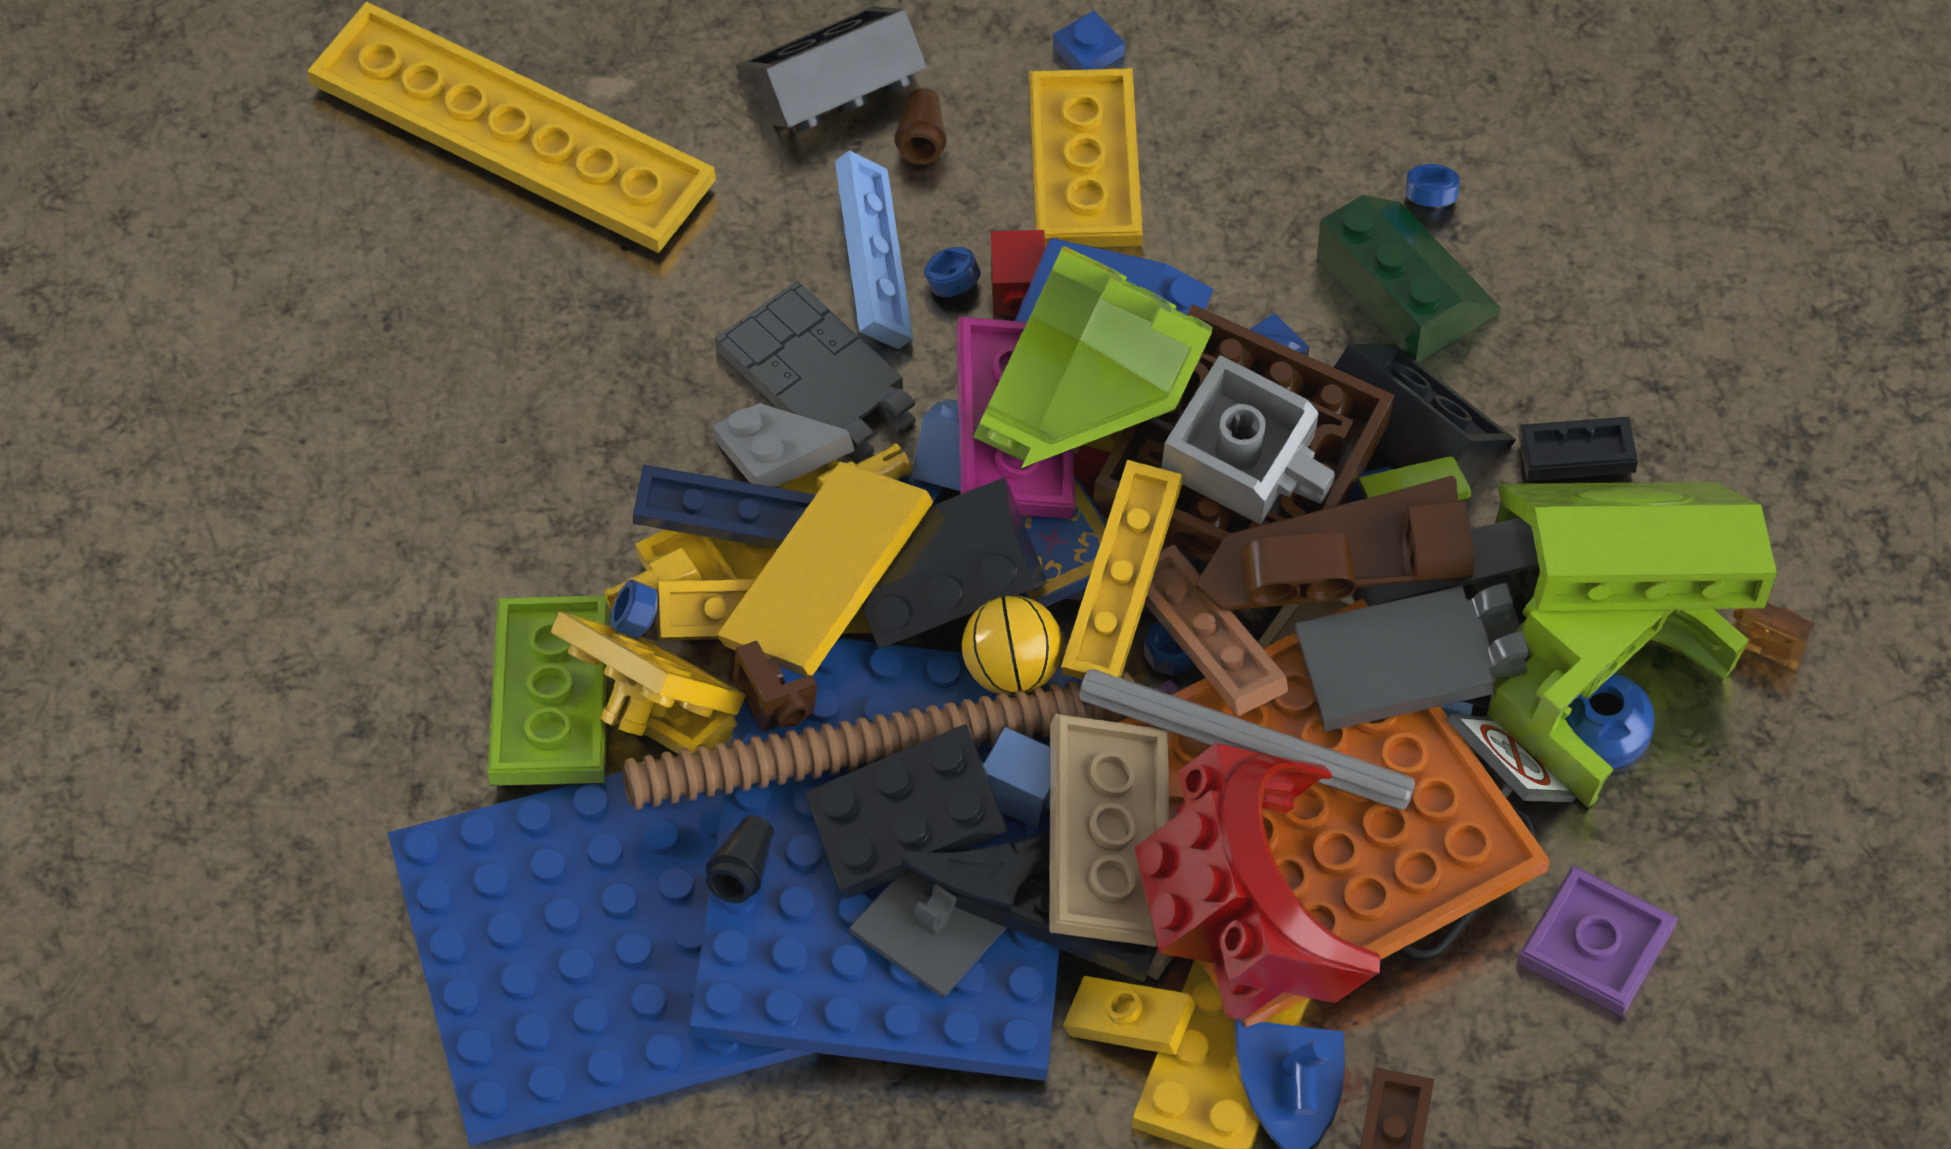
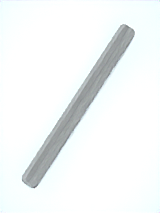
[1079,669,1415,810]

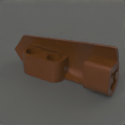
[1195,476,1474,611]

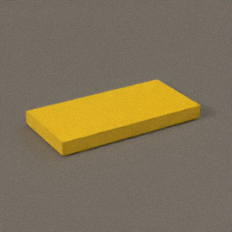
[1029,68,1143,248]
[717,461,933,676]

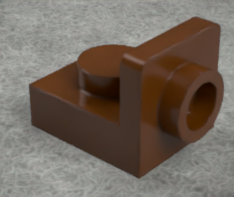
[733,640,818,733]

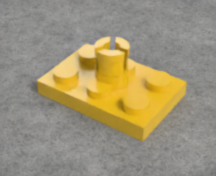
[551,611,746,736]

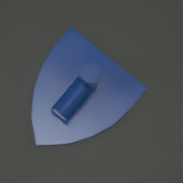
[1235,1019,1345,1149]

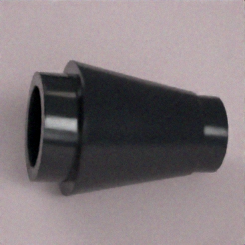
[706,815,774,903]

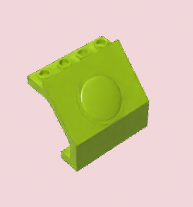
[1495,482,1777,611]

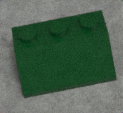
[1317,195,1501,363]

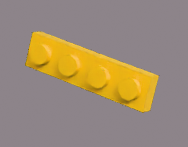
[1061,460,1183,680]
[655,579,873,641]

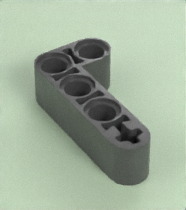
[1352,517,1540,607]

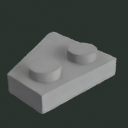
[711,403,854,487]

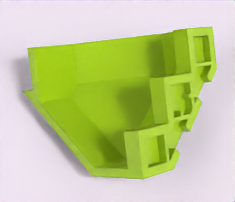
[973,246,1212,468]

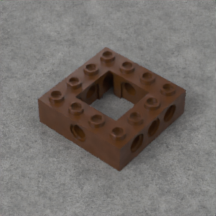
[1093,304,1395,564]

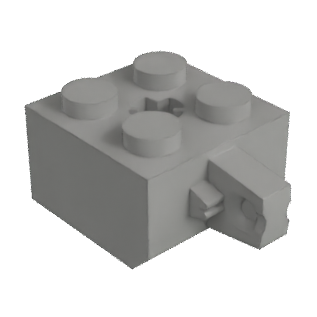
[1161,355,1334,525]

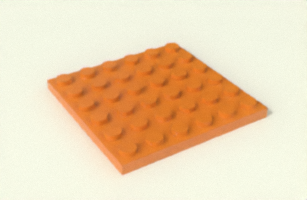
[1117,598,1550,1027]

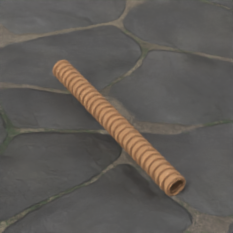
[622,671,1135,811]

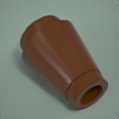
[894,88,947,165]

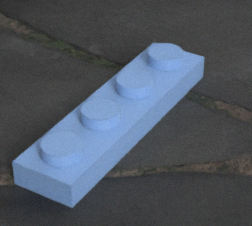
[835,150,913,350]

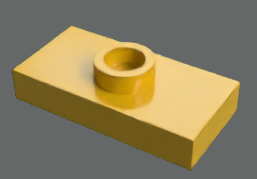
[1063,976,1196,1055]

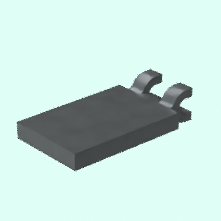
[1295,583,1528,732]

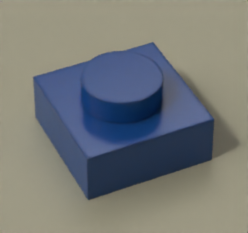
[1053,10,1125,70]

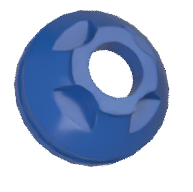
[1565,673,1654,768]

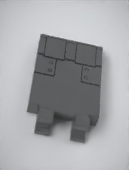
[715,280,916,464]

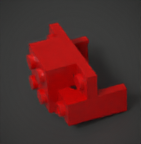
[1135,743,1381,1020]

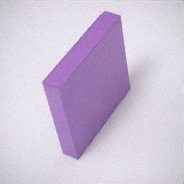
[1517,865,1677,1017]

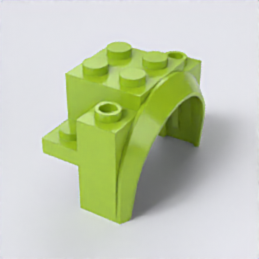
[1487,596,1749,808]

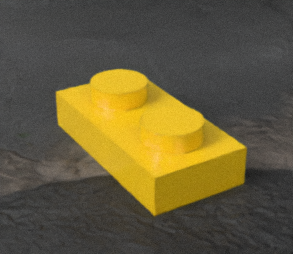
[644,699,738,754]

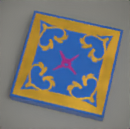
[1018,474,1107,607]

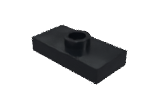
[1518,417,1638,481]

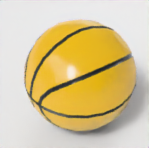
[962,595,1063,697]

